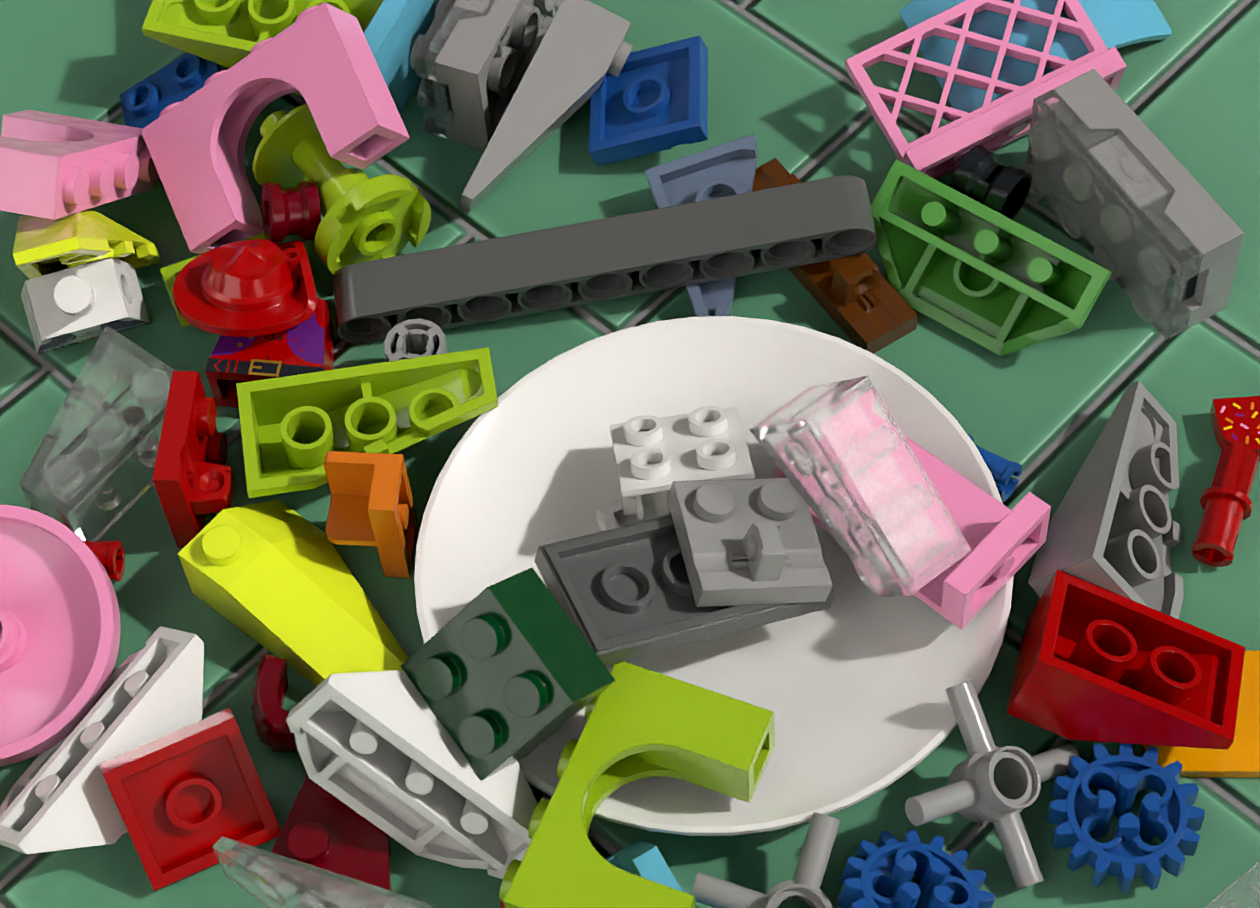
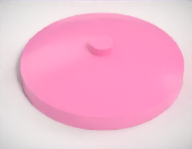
[0,505,121,766]

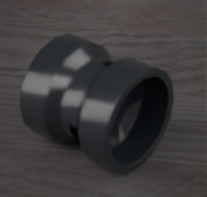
[949,146,1032,219]

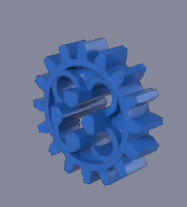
[1048,743,1205,893]
[837,829,995,908]

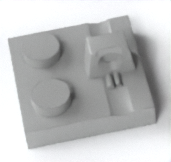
[667,478,833,607]

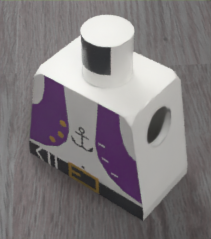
[21,258,150,354]

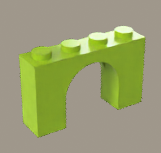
[499,661,775,908]

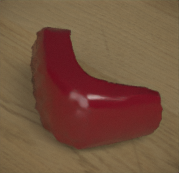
[251,654,298,752]

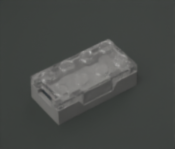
[410,0,563,150]
[1024,69,1245,340]

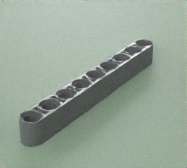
[332,175,877,343]

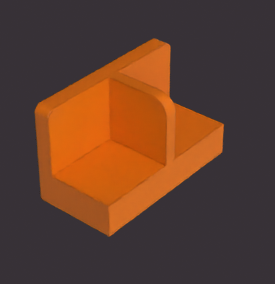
[323,451,418,578]

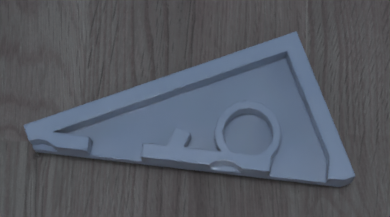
[645,134,759,317]

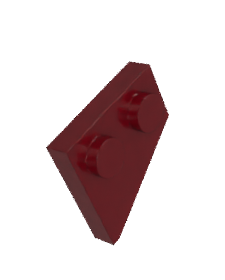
[265,775,395,908]

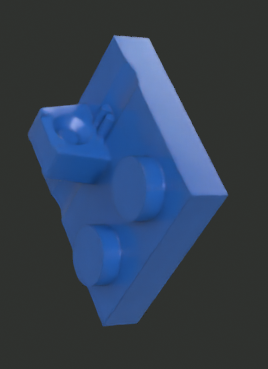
[589,35,708,166]

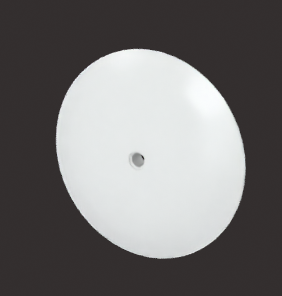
[414,316,1013,836]

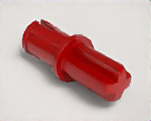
[1191,442,1260,567]

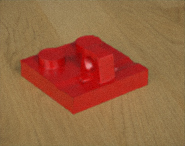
[152,371,235,548]
[100,708,281,891]

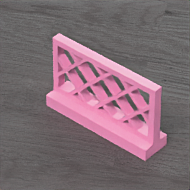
[844,0,1127,180]

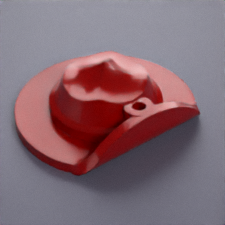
[173,239,317,337]

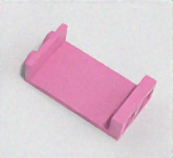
[775,376,1051,630]

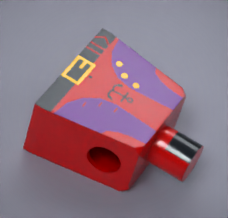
[205,297,334,408]

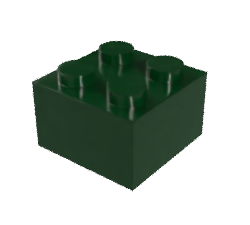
[400,568,616,780]

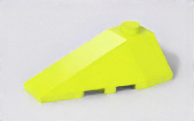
[12,208,161,279]
[177,500,409,686]

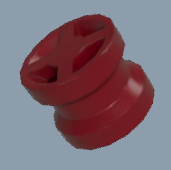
[261,180,321,243]

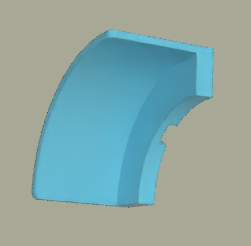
[898,0,1172,113]

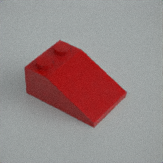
[1006,569,1246,750]

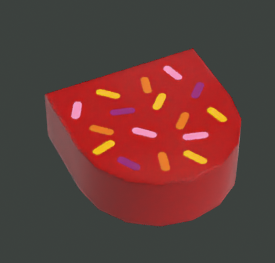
[1210,396,1260,461]

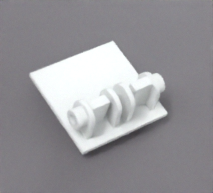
[609,406,755,520]

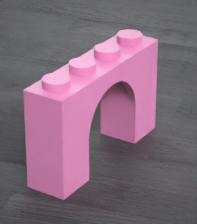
[141,2,410,254]
[0,110,159,220]

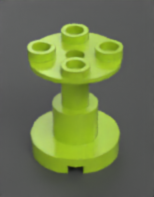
[253,103,431,275]

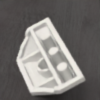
[0,626,204,854]
[286,670,537,879]

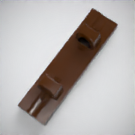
[752,158,917,354]

